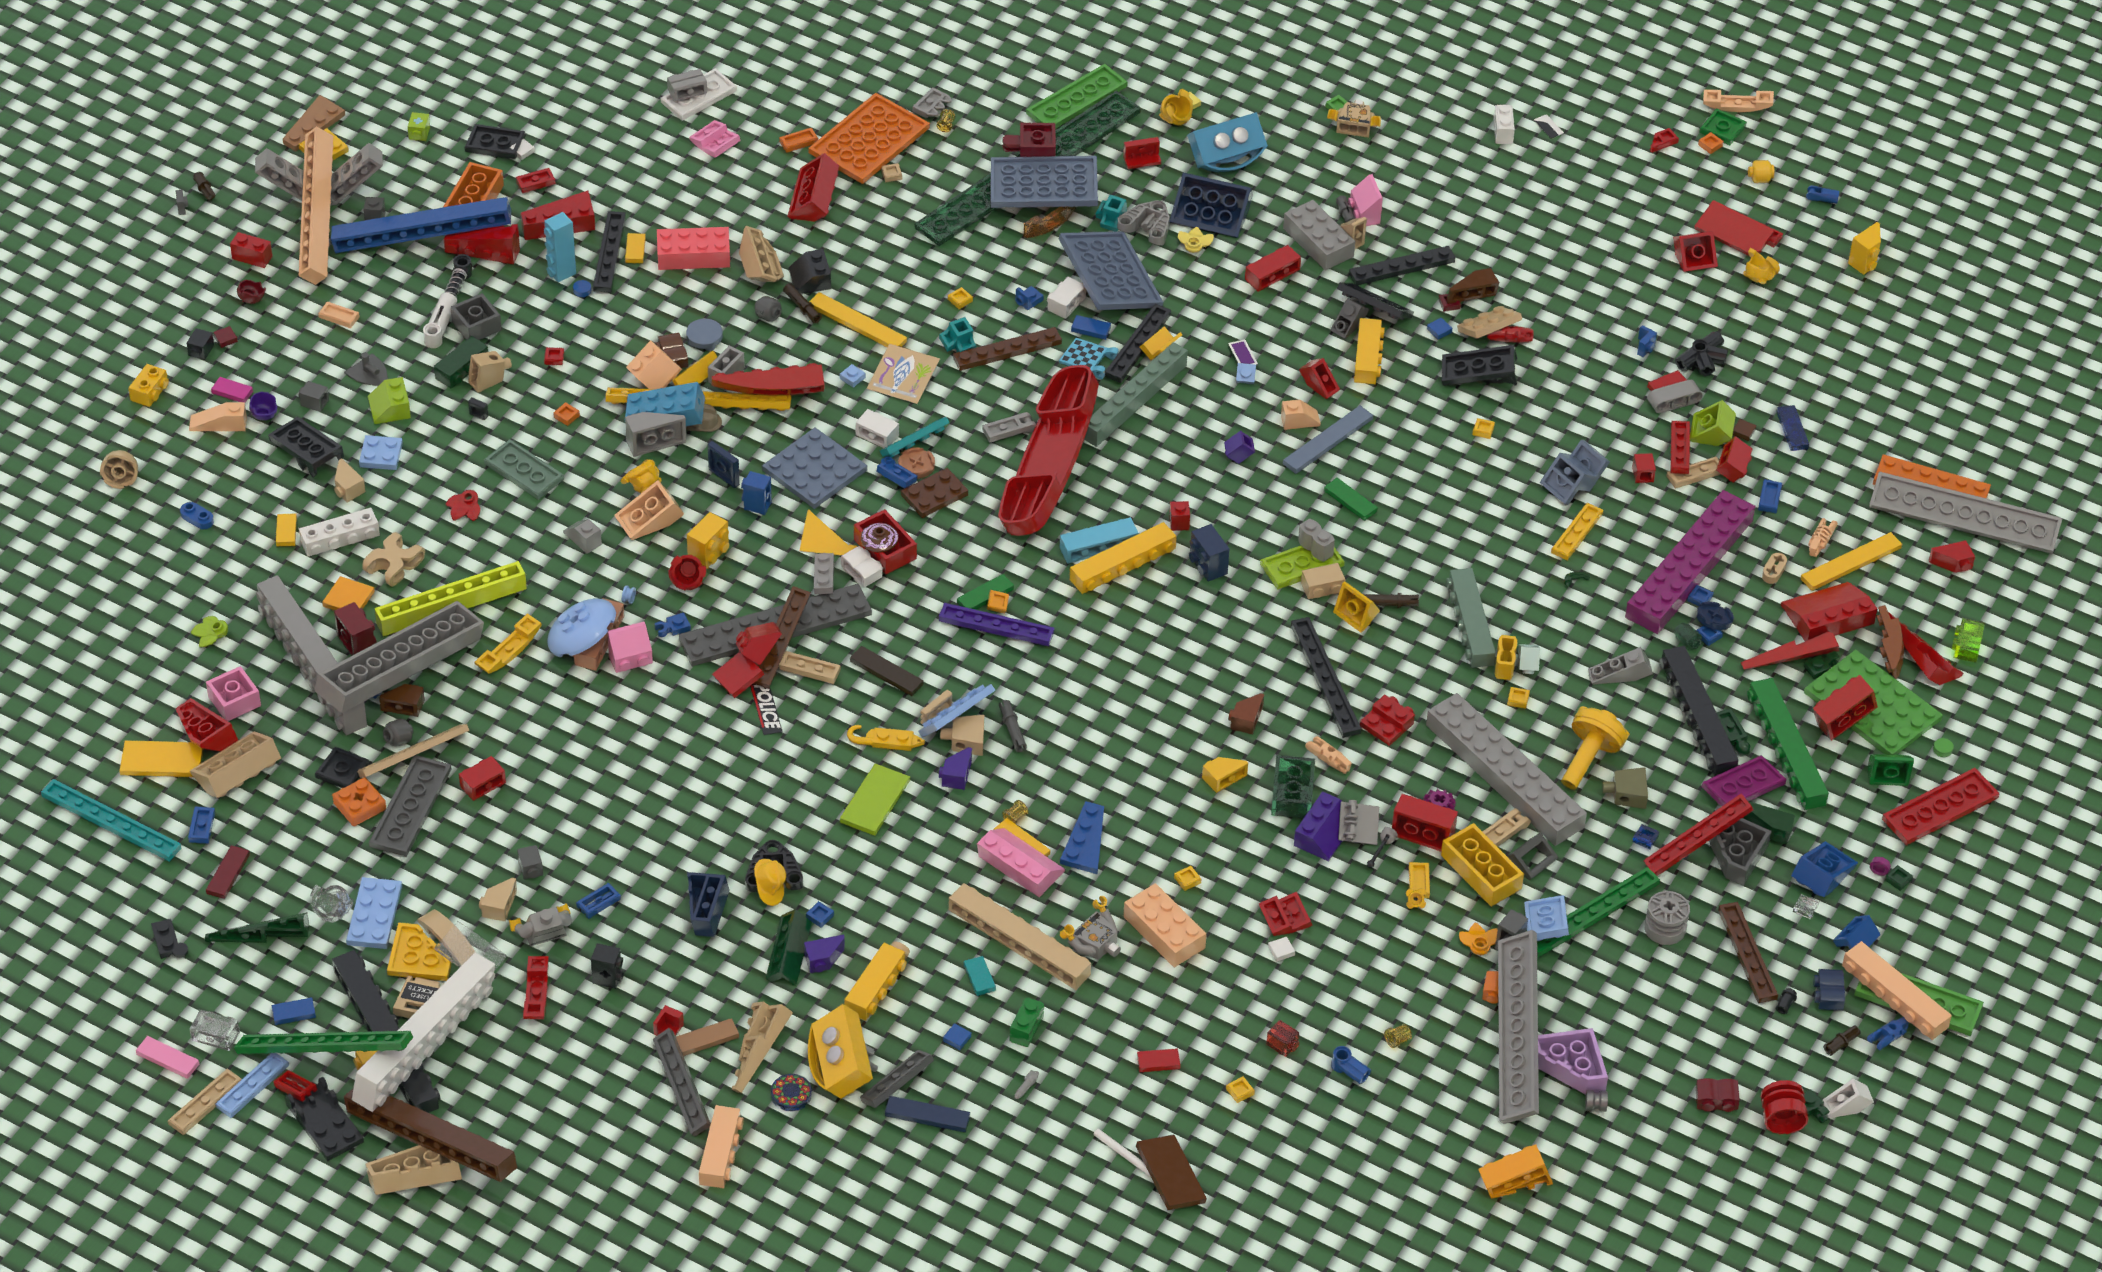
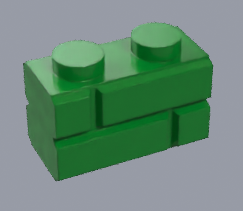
[1009,997,1044,1047]

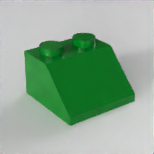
[1867,754,1914,786]

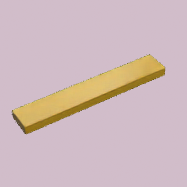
[809,292,907,347]
[1801,532,1902,591]

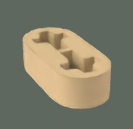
[1762,553,1787,584]

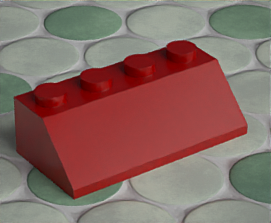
[787,153,839,222]

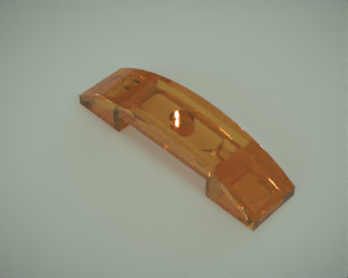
[1023,206,1076,238]

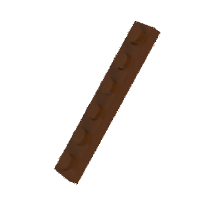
[953,327,1062,371]
[753,586,811,689]
[1718,902,1778,1003]

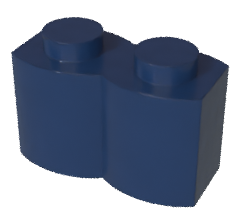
[1813,969,1845,1011]

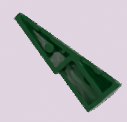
[205,912,309,943]

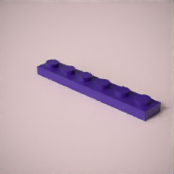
[939,603,1054,646]

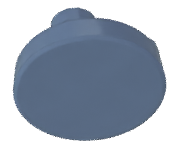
[686,319,723,351]

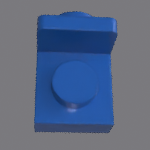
[1015,286,1044,311]

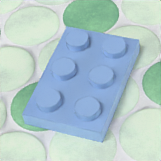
[1524,895,1569,941]

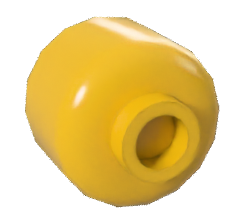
[1748,160,1774,183]

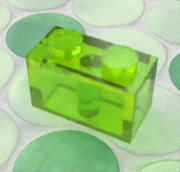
[1952,618,1985,663]

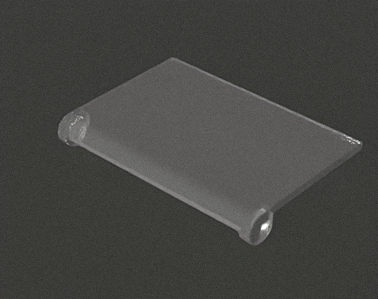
[434,921,507,971]

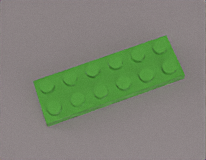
[1026,64,1128,129]
[1854,973,1984,1036]

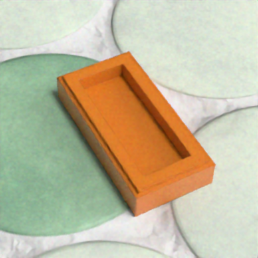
[779,128,819,153]

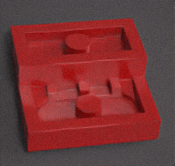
[1259,891,1313,936]

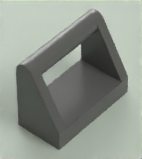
[1507,832,1558,880]

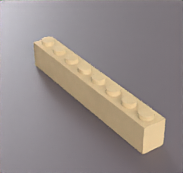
[949,883,1091,990]

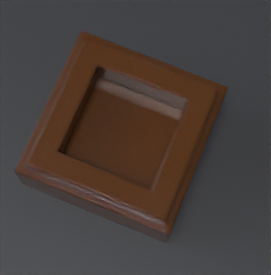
[1733,419,1757,441]

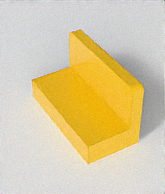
[1140,326,1183,361]

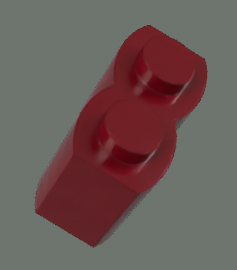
[1695,1078,1740,1112]

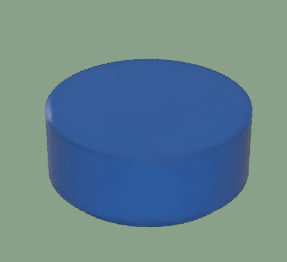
[573,280,591,297]

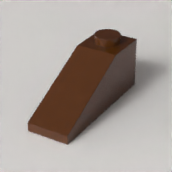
[1446,268,1500,304]

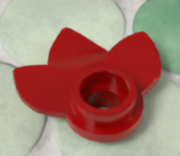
[446,490,481,521]

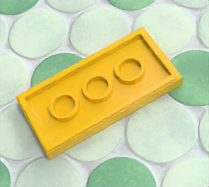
[120,741,204,777]

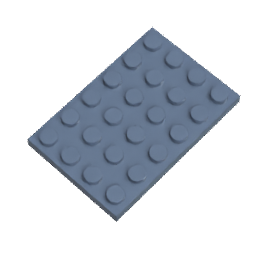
[991,156,1098,208]
[1058,231,1163,310]

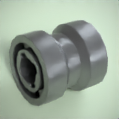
[1585,1090,1608,1112]

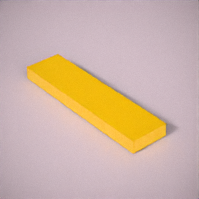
[1551,503,1603,561]

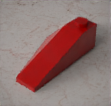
[175,698,239,752]

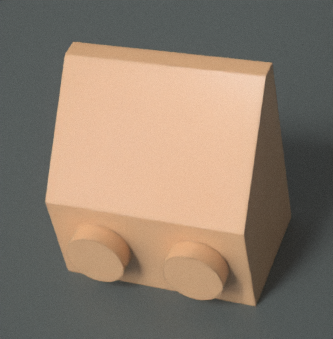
[626,340,682,389]

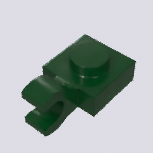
[1804,651,1840,679]
[1804,1089,1830,1123]

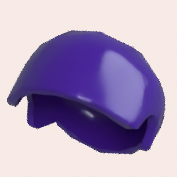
[249,392,278,421]

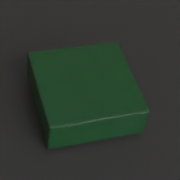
[1885,865,1913,891]

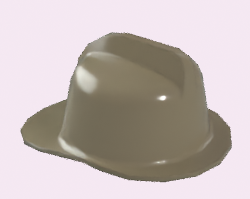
[686,404,722,432]

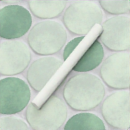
[1094,1129,1151,1177]

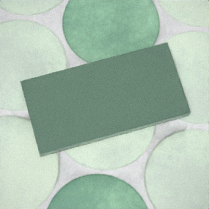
[484,439,564,500]

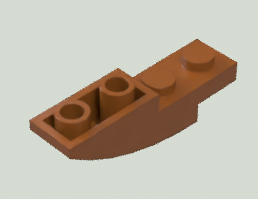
[1876,605,1904,679]

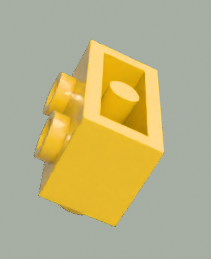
[128,364,169,407]

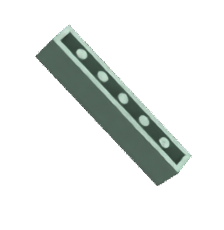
[1446,568,1496,668]

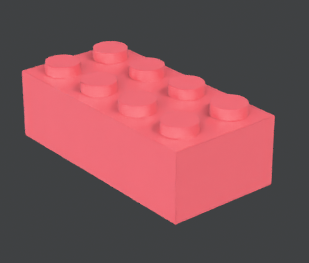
[657,227,730,270]

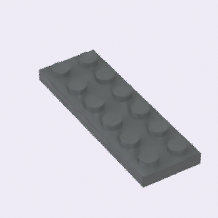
[369,755,452,857]

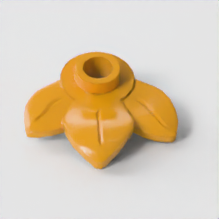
[1459,922,1498,955]

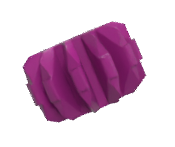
[1423,788,1456,810]

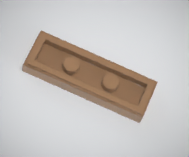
[676,1018,739,1056]

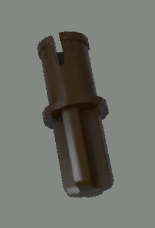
[193,172,216,201]
[1823,1025,1861,1056]

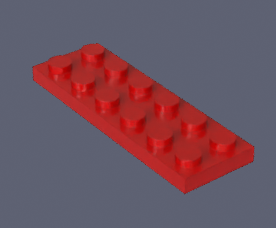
[1882,768,2000,845]

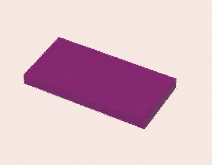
[1701,755,1787,806]

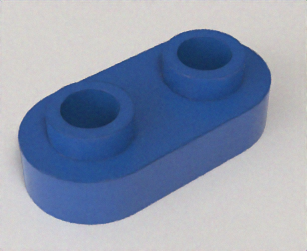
[180,502,214,529]

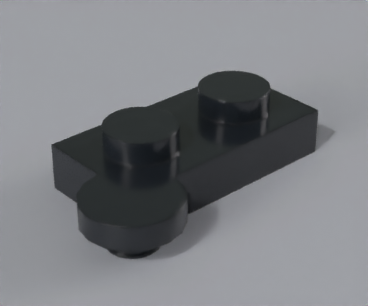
[151,919,188,959]

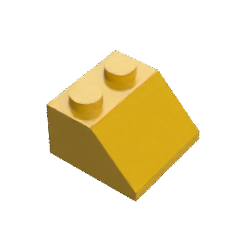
[1848,222,1881,275]

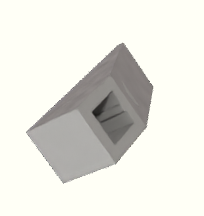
[1588,647,1653,685]

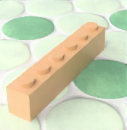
[1842,941,1952,1040]

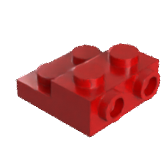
[1359,694,1415,746]

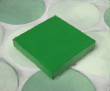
[1699,108,1747,146]

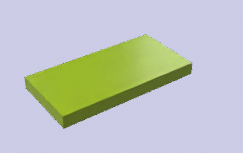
[1260,546,1345,590]
[840,764,910,836]

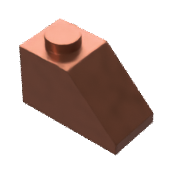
[1228,693,1264,735]

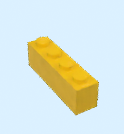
[1354,318,1385,384]
[844,943,907,1021]

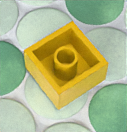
[687,512,729,569]

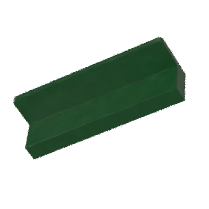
[766,909,812,985]

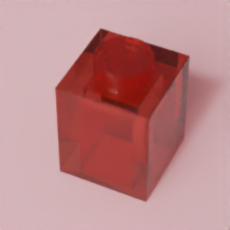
[1266,1020,1300,1057]

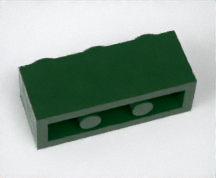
[434,336,488,389]

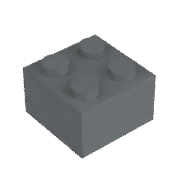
[451,293,502,340]

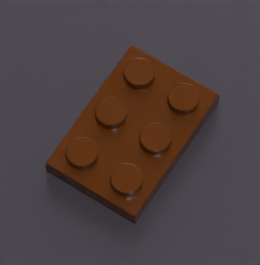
[901,468,968,518]

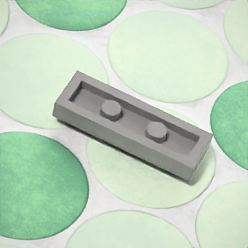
[814,553,834,594]

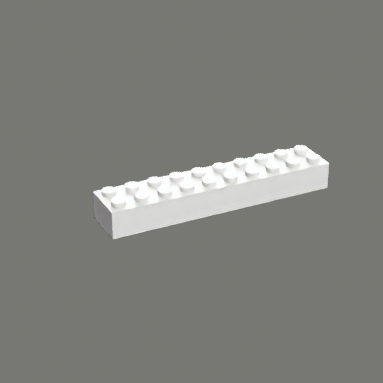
[352,952,495,1112]

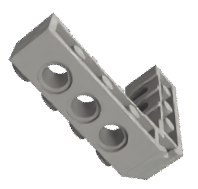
[255,143,383,206]

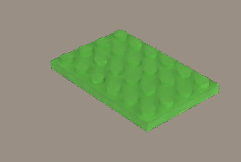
[1804,649,1943,755]

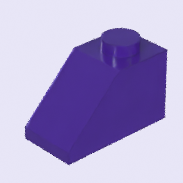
[939,747,972,790]
[804,934,845,973]

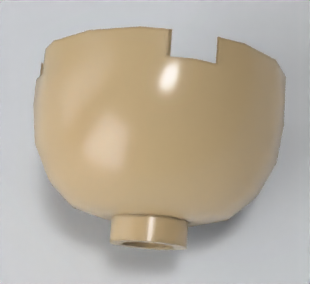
[100,450,138,489]

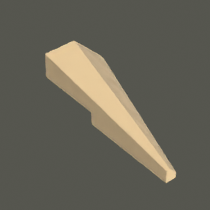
[732,1001,793,1093]

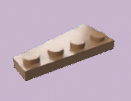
[283,95,345,152]

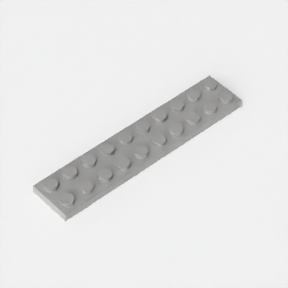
[1869,472,2062,554]
[1498,930,1539,1124]

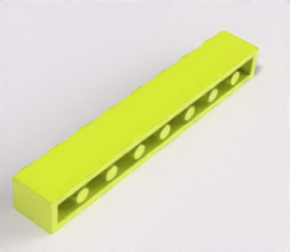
[374,561,527,636]

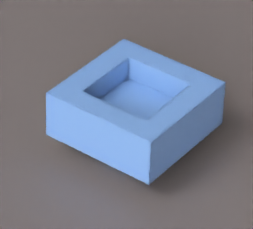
[1236,363,1256,384]
[840,364,866,388]

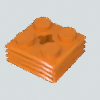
[332,777,386,826]

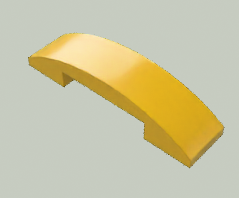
[474,613,542,674]

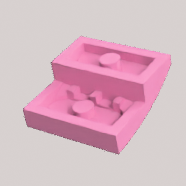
[689,120,741,158]

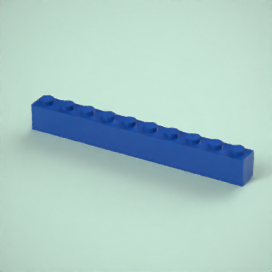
[331,197,512,253]

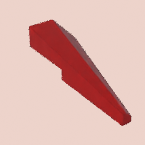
[1888,612,1964,685]
[1741,631,1839,670]

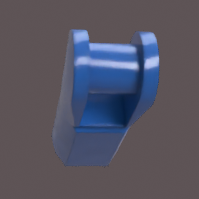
[1806,185,1839,204]

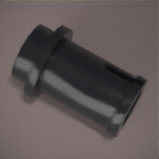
[1775,988,1797,1015]

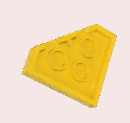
[387,922,451,981]

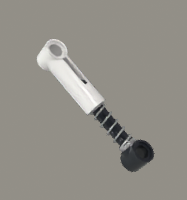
[423,254,472,348]

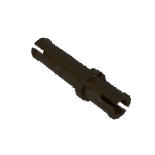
[783,283,822,324]
[1363,593,1419,608]

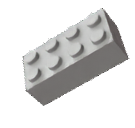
[1283,200,1355,270]

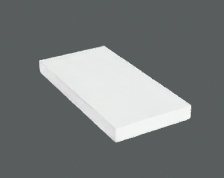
[661,68,737,121]

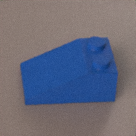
[1791,841,1858,897]

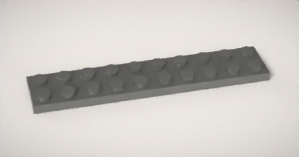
[679,583,872,667]

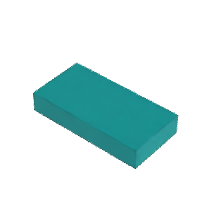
[964,956,996,996]

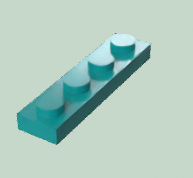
[879,416,949,457]

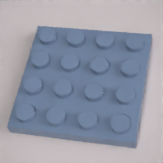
[762,427,867,509]

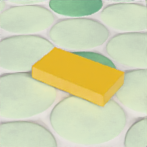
[625,233,646,263]
[276,514,297,546]
[1409,862,1430,898]

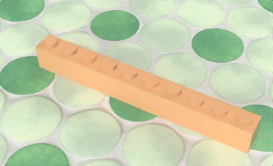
[299,127,333,285]

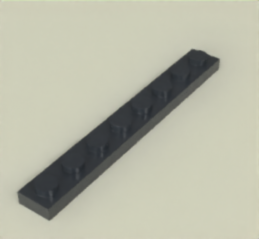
[1291,617,1361,738]

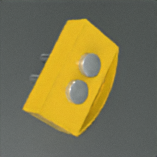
[808,1004,878,1099]

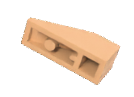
[189,402,247,431]

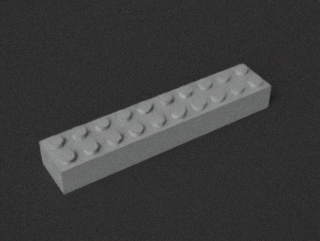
[256,575,367,735]
[315,601,484,713]
[1426,693,1587,846]

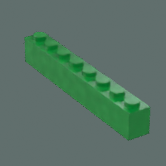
[1747,678,1829,810]

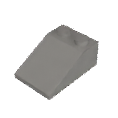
[625,412,686,457]

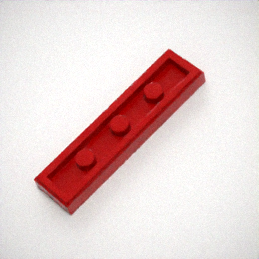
[1670,421,1690,474]

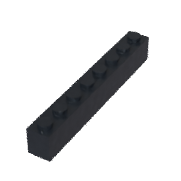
[1660,646,1739,777]

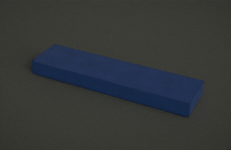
[885,1096,971,1133]

